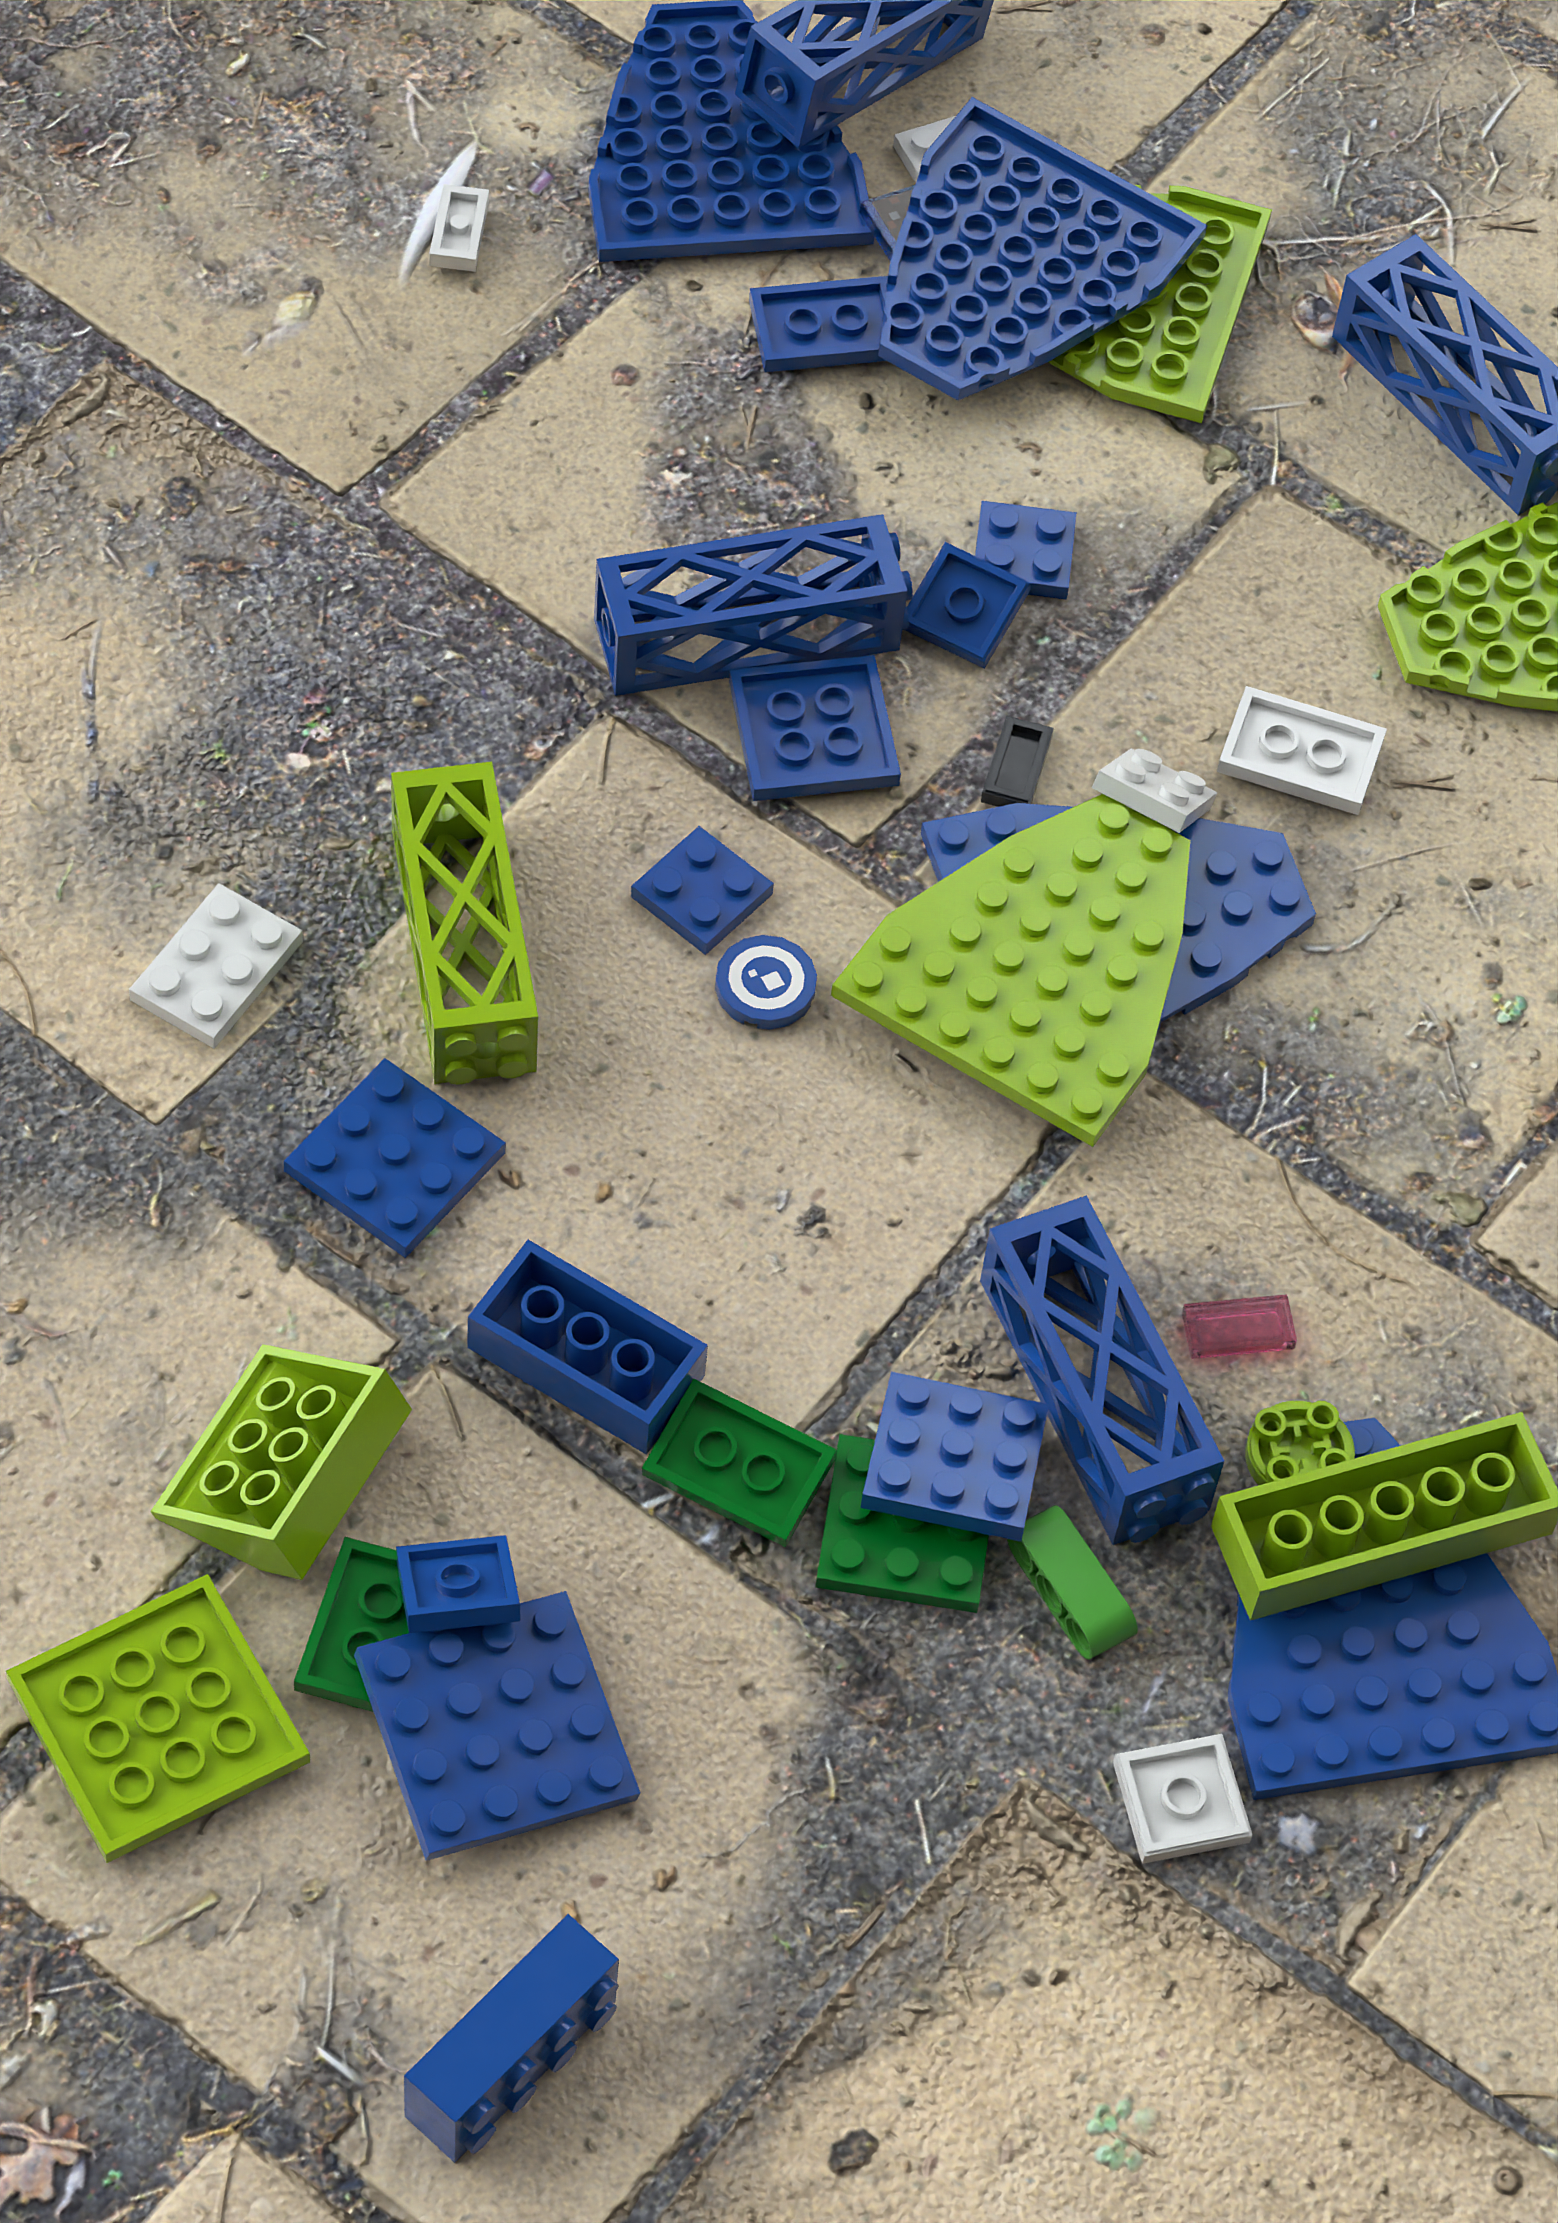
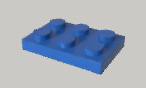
[749,276,888,372]

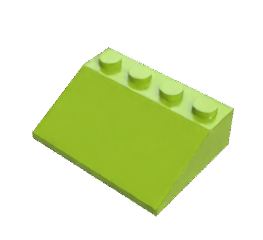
[150,1344,412,1580]

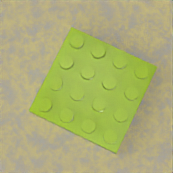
[6,1574,310,1863]

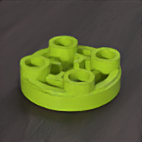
[1245,1401,1355,1485]

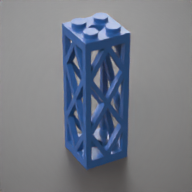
[735,0,994,148]
[1332,234,1558,516]
[594,514,913,696]
[980,1195,1224,1545]

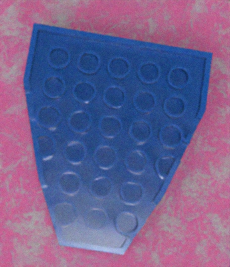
[588,0,875,262]
[878,97,1207,401]
[921,803,1316,1030]
[1227,1417,1558,1800]

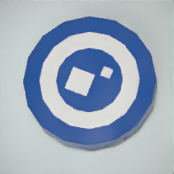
[715,935,817,1030]

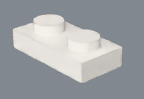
[429,184,489,272]

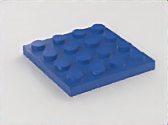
[354,1591,641,1861]

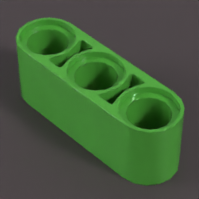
[1007,1505,1138,1660]

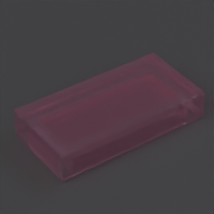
[1182,1294,1297,1359]

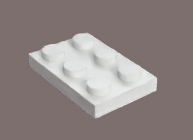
[1217,686,1387,815]
[129,883,303,1049]

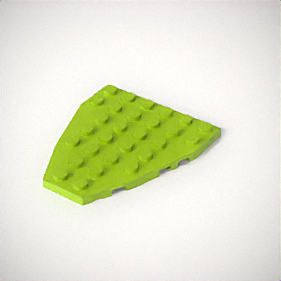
[1049,185,1272,423]
[1378,502,1558,712]
[831,794,1190,1147]

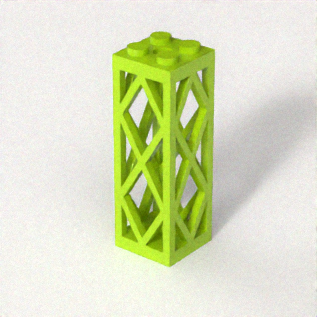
[391,761,538,1085]

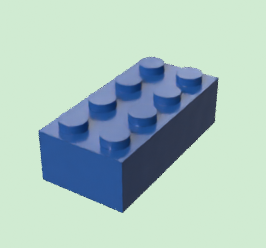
[467,1239,708,1455]
[404,1914,619,2163]

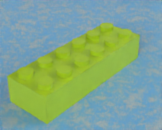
[1211,1412,1558,1621]

